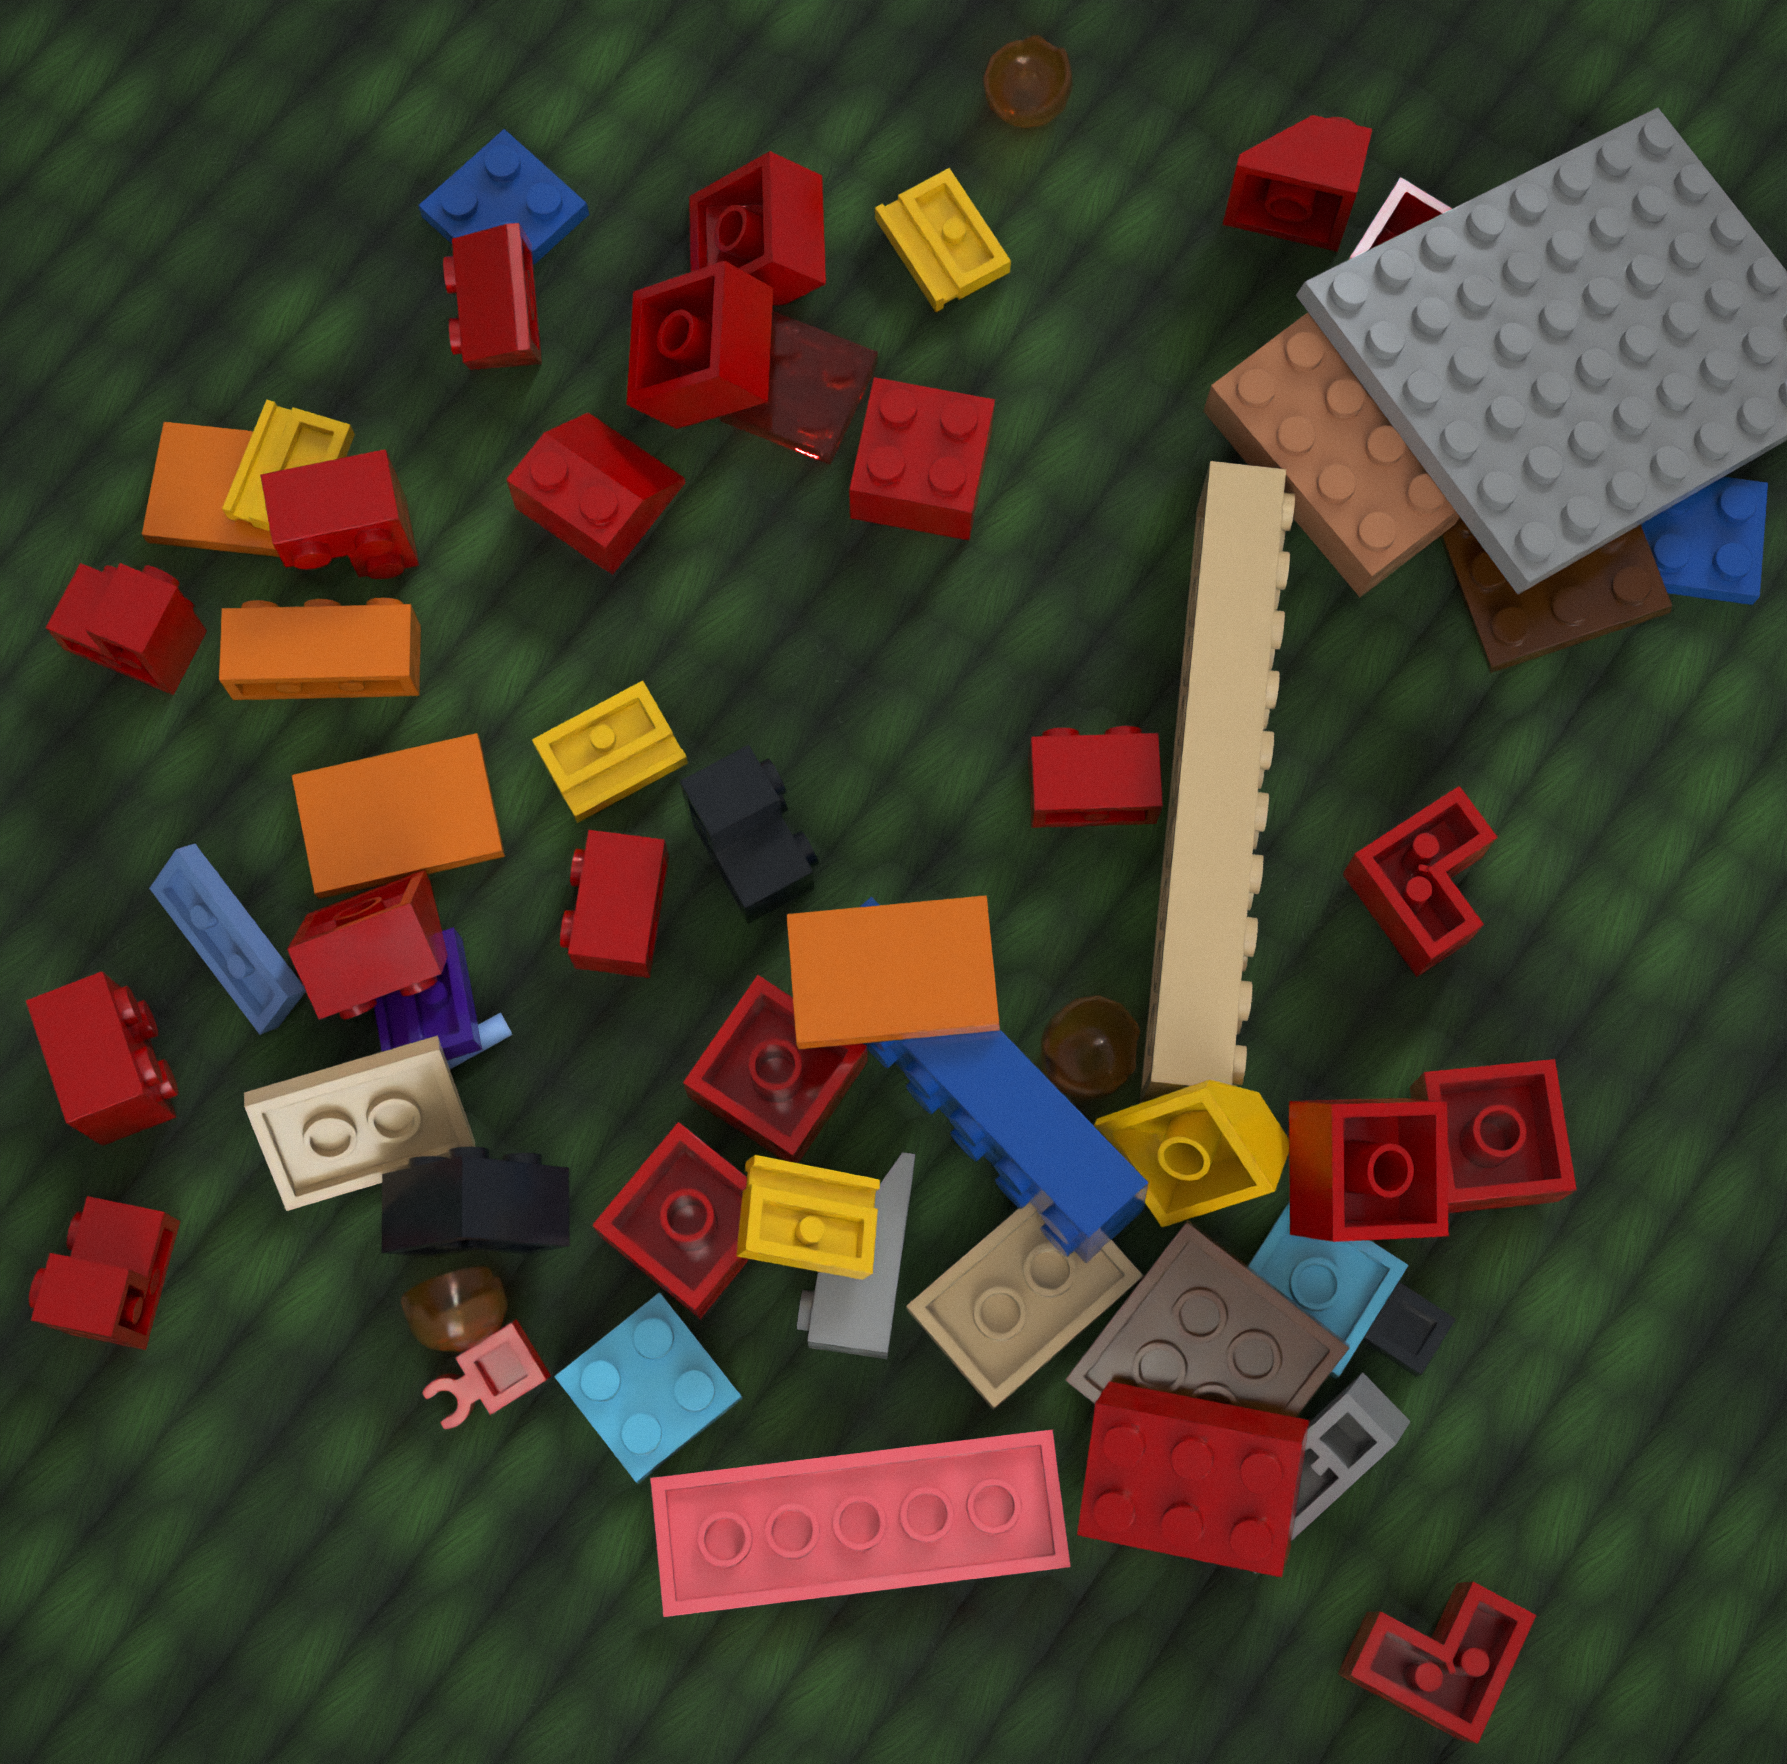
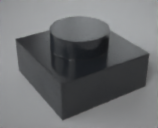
[1362,1282,1456,1377]

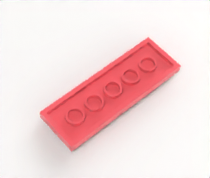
[650,1430,1071,1617]

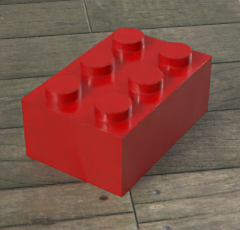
[1077,1381,1310,1578]

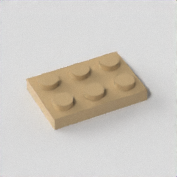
[244,1035,476,1211]
[906,1202,1143,1410]

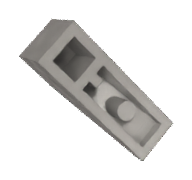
[797,1152,915,1359]
[1254,1372,1411,1574]

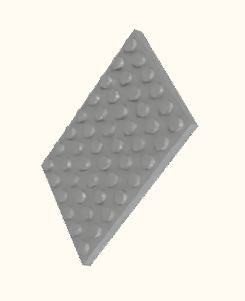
[1296,108,1787,594]

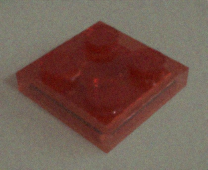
[719,311,878,465]

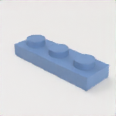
[149,844,306,1035]

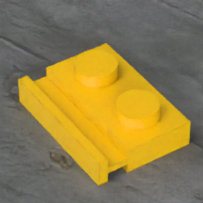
[875,168,1011,312]
[222,399,355,531]
[532,680,688,823]
[736,1155,880,1280]

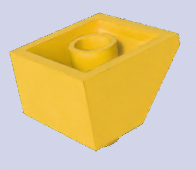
[1094,1079,1289,1227]

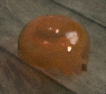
[983,35,1073,128]
[1040,995,1141,1101]
[400,1266,508,1353]

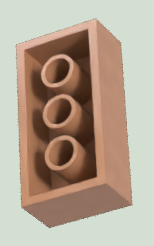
[1203,312,1460,597]

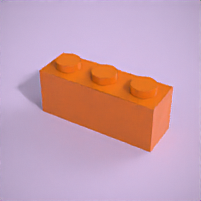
[219,597,421,700]

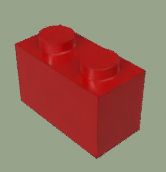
[1028,726,1163,828]
[560,830,669,978]

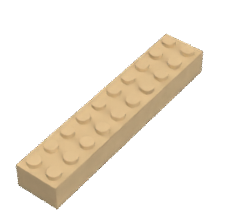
[1139,461,1295,1104]

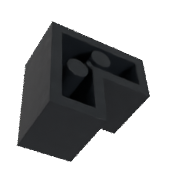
[680,745,819,924]
[381,1147,570,1258]

